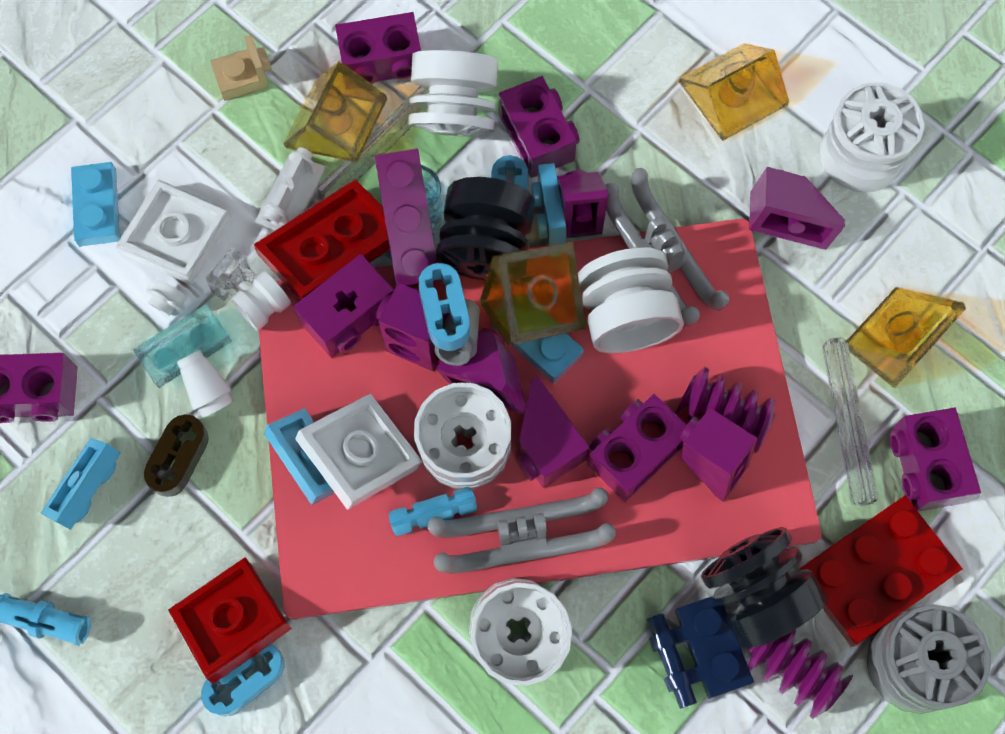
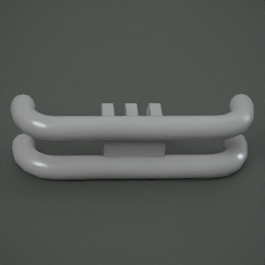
[605,168,729,326]
[428,488,616,574]

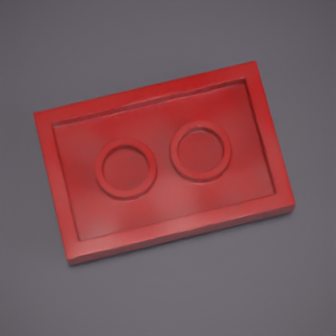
[254,179,390,300]
[797,495,963,647]

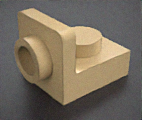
[210,35,272,101]

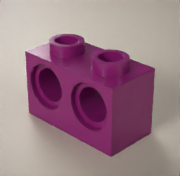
[335,12,421,87]
[498,76,580,178]
[376,282,449,371]
[0,353,78,423]
[588,394,687,502]
[890,407,981,511]

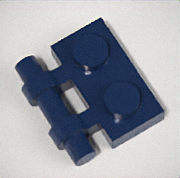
[646,596,754,709]

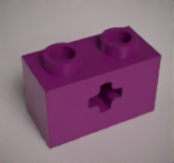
[293,254,394,358]

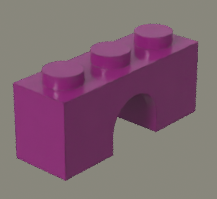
[374,148,440,286]

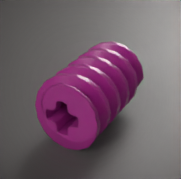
[675,366,775,453]
[747,629,853,719]

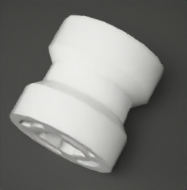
[230,271,291,331]

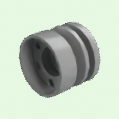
[867,604,991,714]

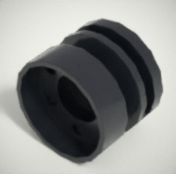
[436,177,535,281]
[700,527,828,648]

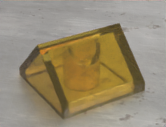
[679,43,789,141]
[283,61,387,162]
[479,242,586,345]
[844,287,966,388]

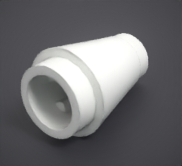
[177,350,233,418]

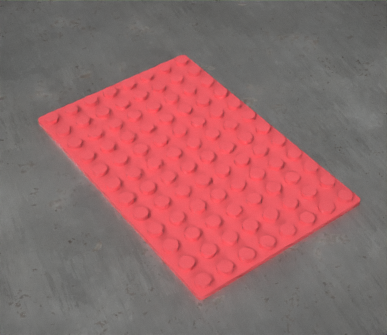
[259,219,822,620]

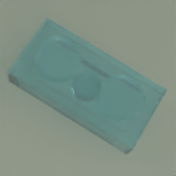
[133,304,232,388]

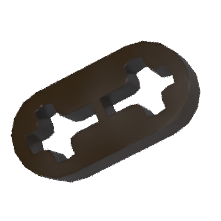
[144,414,209,497]

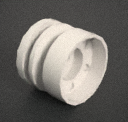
[409,50,498,137]
[819,82,925,192]
[577,247,684,354]
[414,383,511,489]
[469,578,572,686]

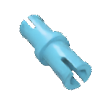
[0,593,91,646]

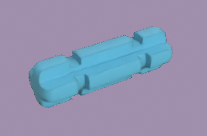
[389,487,477,536]

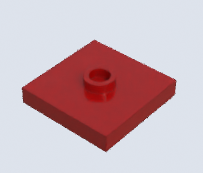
[168,557,292,685]

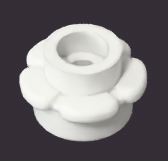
[146,279,187,316]

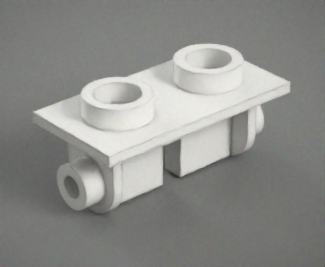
[255,147,327,230]

